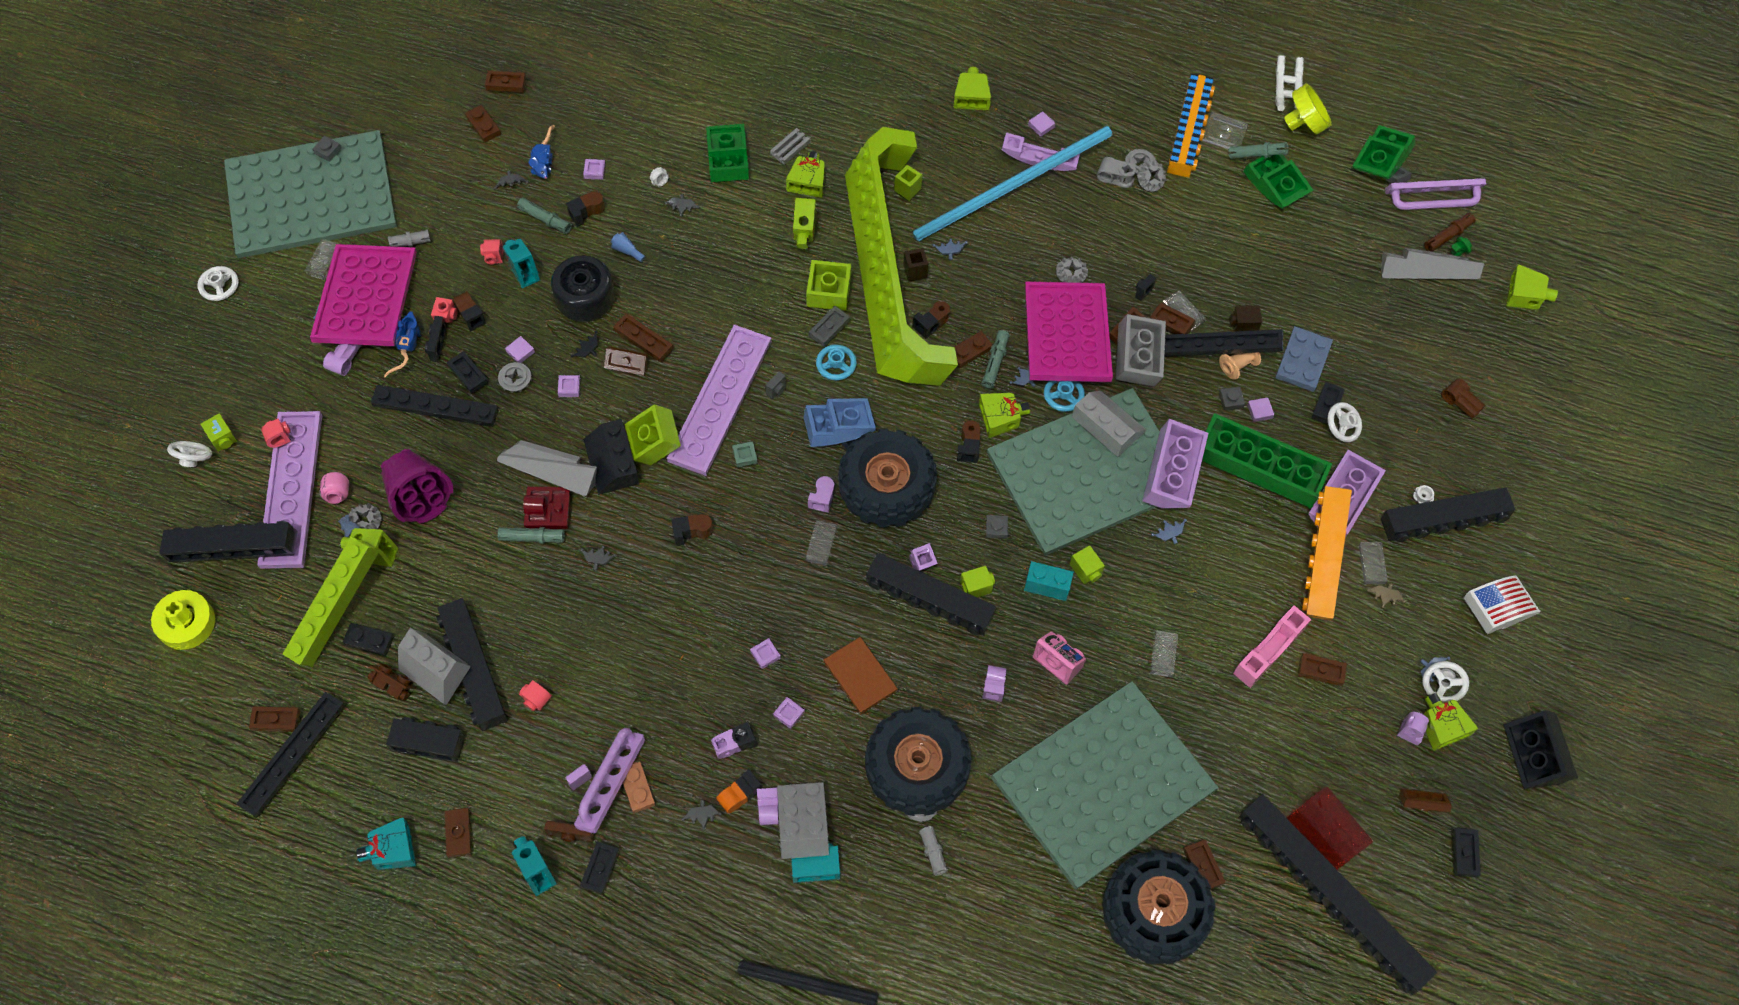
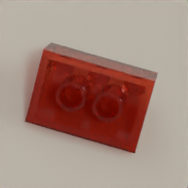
[1287,786,1373,870]

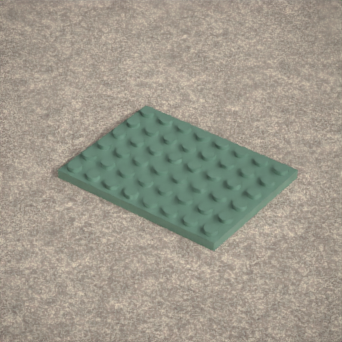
[224,130,397,258]
[986,388,1160,556]
[991,681,1219,890]

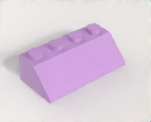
[1142,419,1208,508]
[1308,450,1386,538]

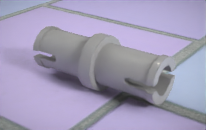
[388,229,430,247]
[919,826,948,876]

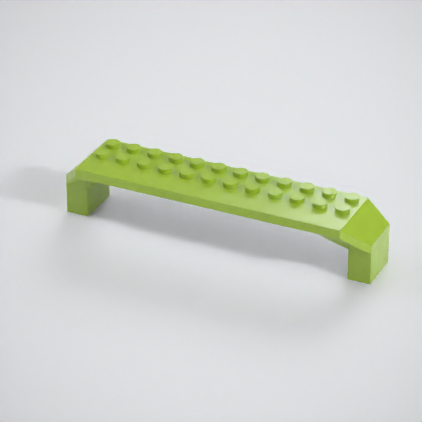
[845,127,958,386]

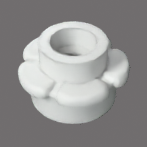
[650,167,668,186]
[1413,485,1434,504]

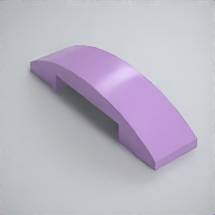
[1002,133,1080,171]

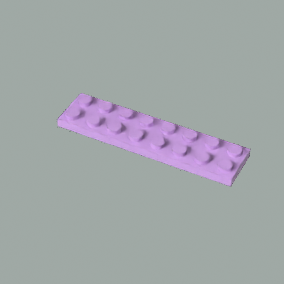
[667,325,772,476]
[258,411,322,569]

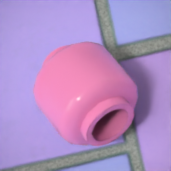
[320,472,349,504]

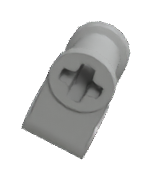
[1097,157,1136,188]

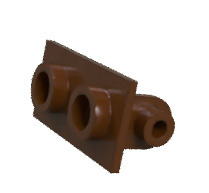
[368,663,417,701]

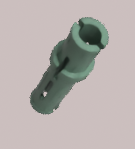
[1229,142,1288,159]
[517,197,572,234]
[981,330,1010,389]
[498,527,565,544]

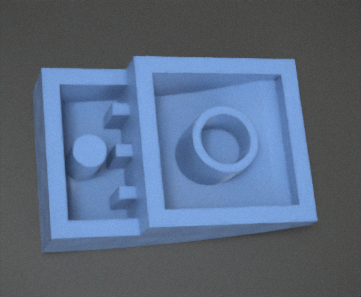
[804,398,876,447]

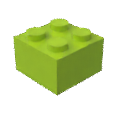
[806,260,851,311]
[625,404,681,465]

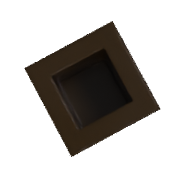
[903,248,928,281]
[1230,305,1262,332]

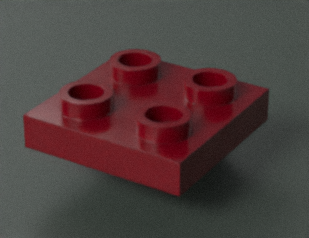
[523,487,571,529]

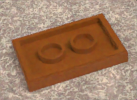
[823,637,898,715]

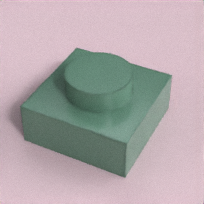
[732,441,757,467]

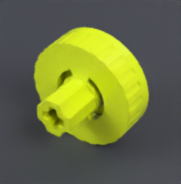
[1284,83,1332,134]
[151,590,215,650]

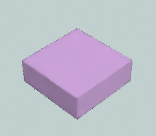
[1028,112,1055,137]
[583,159,605,180]
[505,336,535,363]
[558,375,580,397]
[1247,398,1274,422]
[750,638,781,669]
[773,697,805,729]
[566,765,592,791]

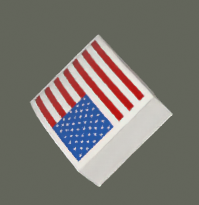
[1464,575,1540,635]

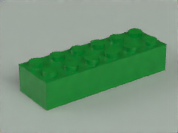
[1202,413,1332,509]

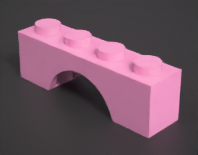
[1233,606,1311,688]

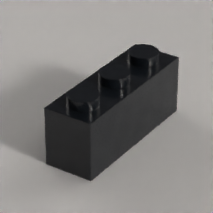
[386,717,465,763]

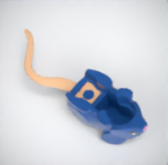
[529,125,555,179]
[384,311,421,378]

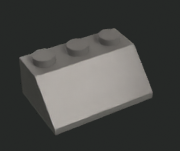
[1072,390,1146,457]
[398,628,471,705]

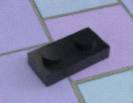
[425,316,447,362]
[447,351,488,394]
[1311,382,1345,424]
[342,623,394,656]
[1452,828,1481,878]
[580,842,620,895]

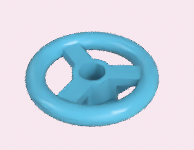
[816,344,857,380]
[1044,381,1085,412]

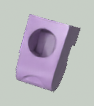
[808,476,834,513]
[909,543,938,571]
[982,665,1006,702]
[1397,712,1429,746]
[757,788,779,825]

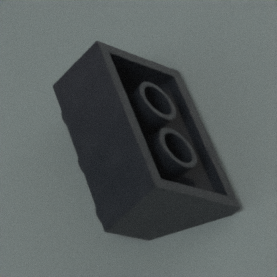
[583,419,639,495]
[1503,710,1578,789]

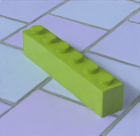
[282,537,380,667]

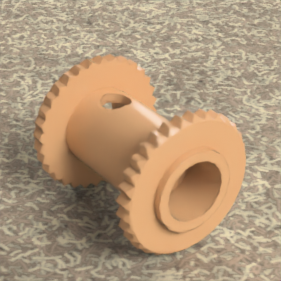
[1219,352,1261,380]

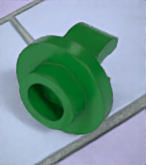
[1451,237,1472,256]

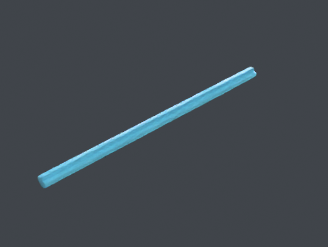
[913,126,1112,241]

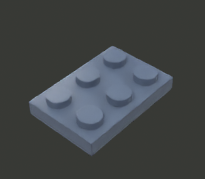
[1275,326,1333,392]

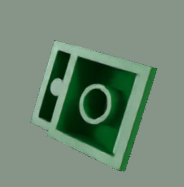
[706,124,749,182]
[1352,125,1415,179]
[1243,155,1313,209]

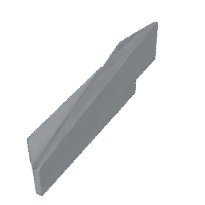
[1381,247,1484,279]
[497,440,597,496]

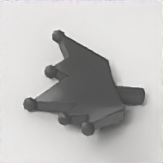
[494,170,529,189]
[665,194,700,217]
[581,546,616,571]
[681,800,722,830]

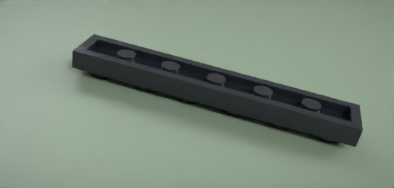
[1164,329,1283,357]
[371,385,499,427]
[236,692,345,818]

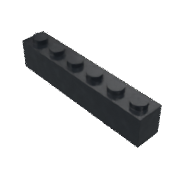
[1381,487,1516,542]
[159,521,298,563]
[866,553,996,636]
[436,598,508,731]

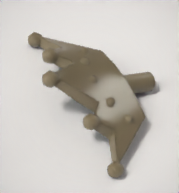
[1367,583,1406,608]

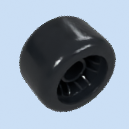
[551,255,615,322]

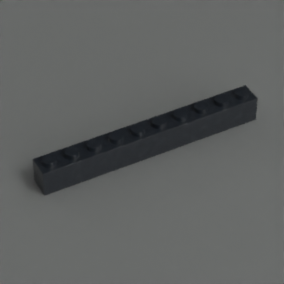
[1239,794,1437,996]

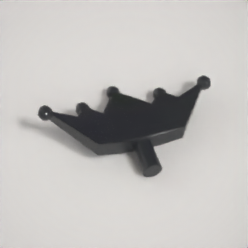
[571,331,598,358]

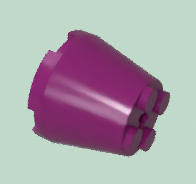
[381,449,453,524]

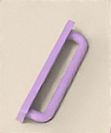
[1385,179,1486,210]
[574,728,645,833]

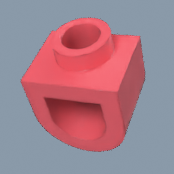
[480,239,504,264]
[431,297,458,323]
[261,419,291,448]
[519,680,552,712]

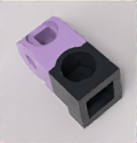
[711,721,759,759]

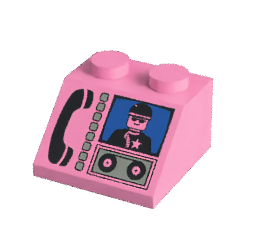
[1033,631,1086,685]

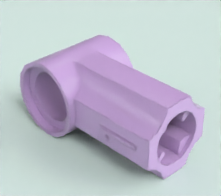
[323,344,361,376]

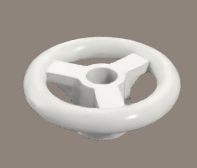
[197,266,239,301]
[1328,402,1362,442]
[167,441,212,467]
[1422,661,1469,703]

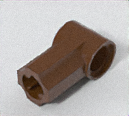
[1441,378,1486,419]

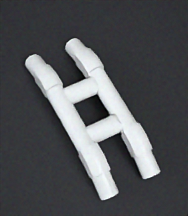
[1275,56,1304,111]

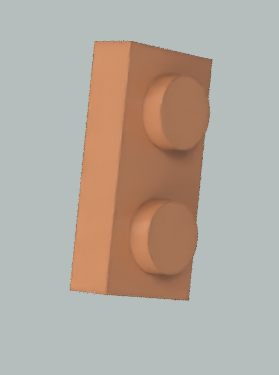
[618,762,655,814]

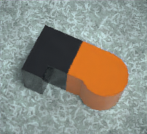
[716,769,762,814]

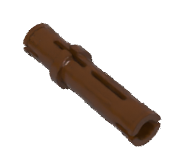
[1424,212,1476,252]

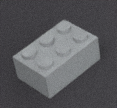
[1116,314,1166,386]
[777,782,829,859]

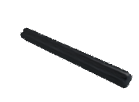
[737,960,878,1005]

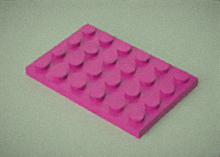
[310,244,417,346]
[1025,282,1113,382]

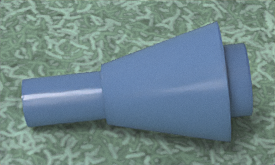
[611,232,645,262]

